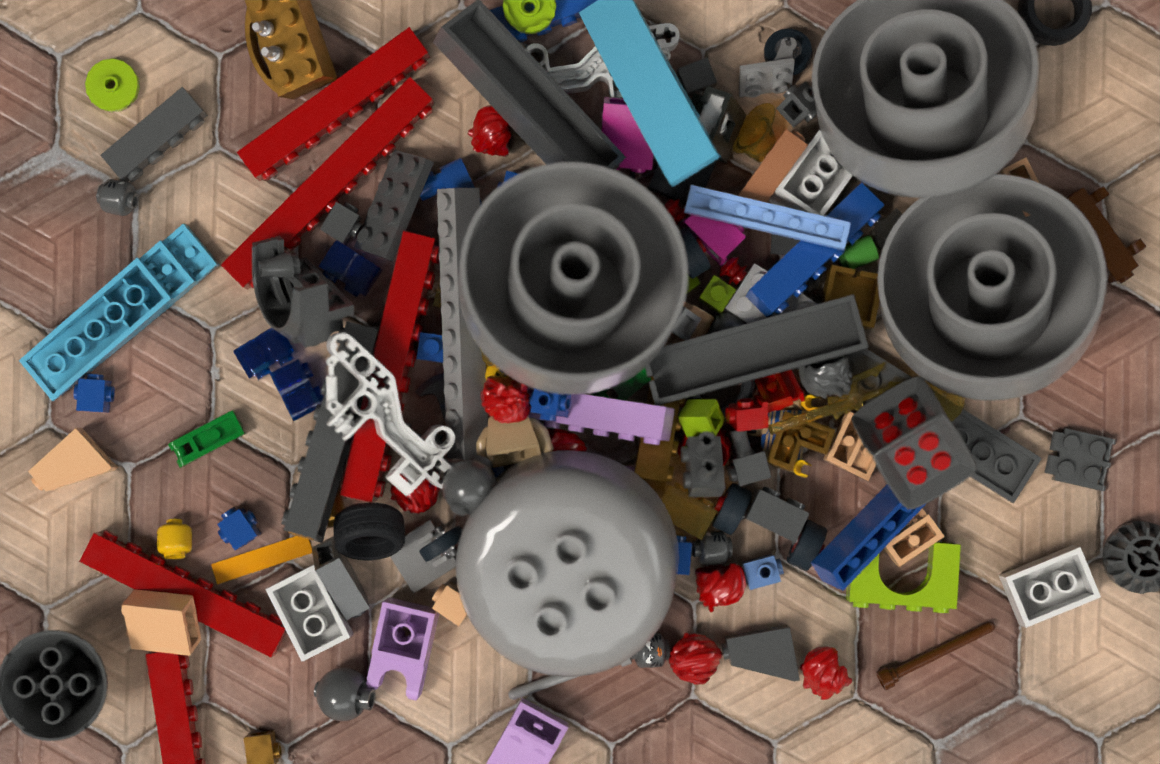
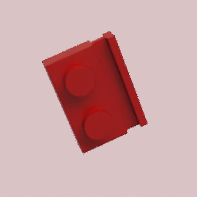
[755,370,805,413]

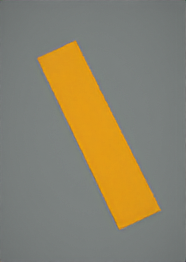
[211,536,312,584]

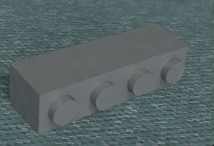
[100,87,208,182]

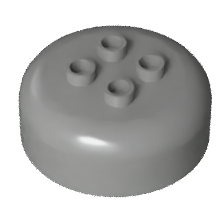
[812,0,1038,198]
[458,162,688,395]
[878,174,1107,401]
[456,450,679,677]

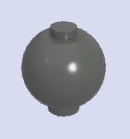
[442,455,497,516]
[314,667,376,721]

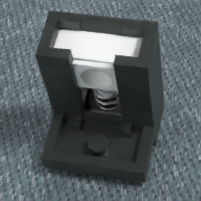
[691,86,746,164]

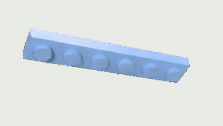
[684,185,851,250]

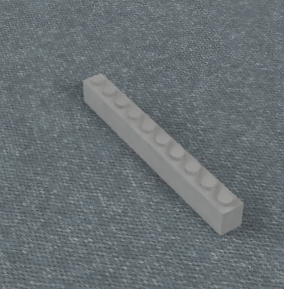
[437,188,488,460]

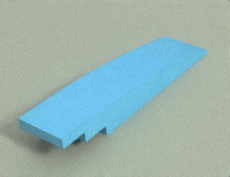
[579,0,720,186]
[19,224,220,401]

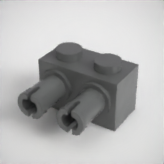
[726,430,772,486]
[681,431,725,497]

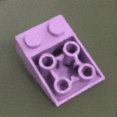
[486,698,569,764]

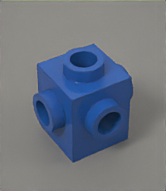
[530,388,571,421]

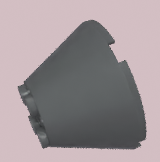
[0,630,108,741]

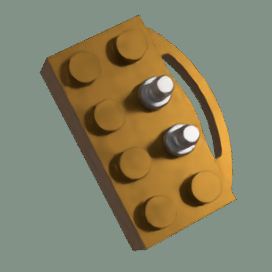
[245,0,338,100]

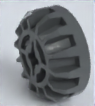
[1103,521,1160,594]

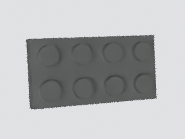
[354,150,434,262]

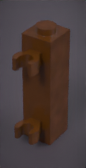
[1066,186,1146,284]

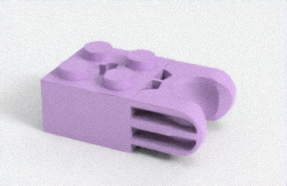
[366,597,439,701]

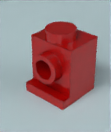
[725,395,769,432]

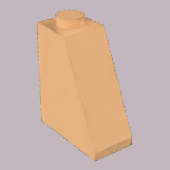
[28,428,118,491]

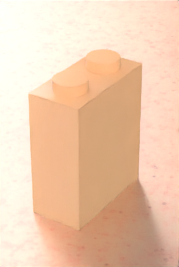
[121,590,201,656]

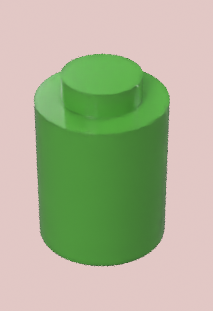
[837,235,879,269]

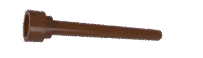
[876,622,995,691]

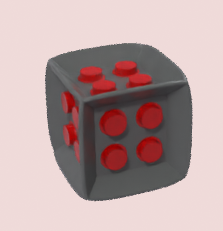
[852,376,977,510]

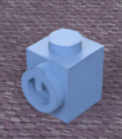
[741,554,784,590]

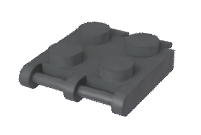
[1044,428,1116,492]

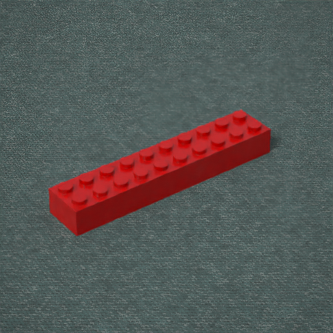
[340,231,440,502]

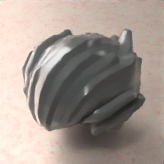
[799,355,853,398]

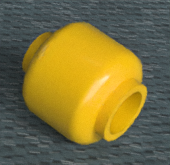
[157,519,192,559]

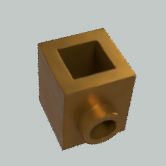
[244,730,282,764]

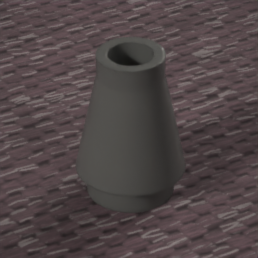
[258,251,300,278]

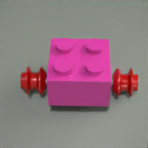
[664,199,748,285]

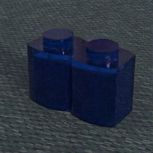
[319,240,383,297]
[233,328,298,381]
[270,359,324,421]

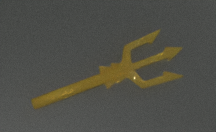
[768,362,901,435]

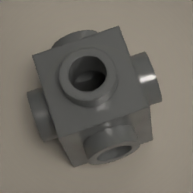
[776,82,817,128]

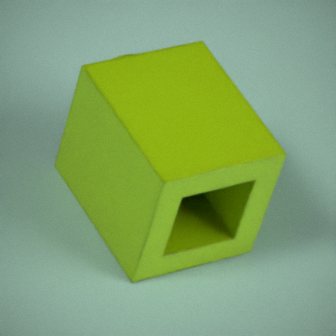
[698,275,736,314]
[678,399,725,437]

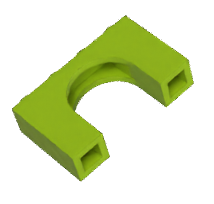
[846,542,961,613]

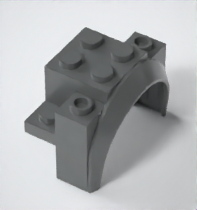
[252,236,354,347]

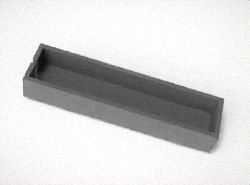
[433,0,626,171]
[645,295,868,406]
[282,321,379,543]

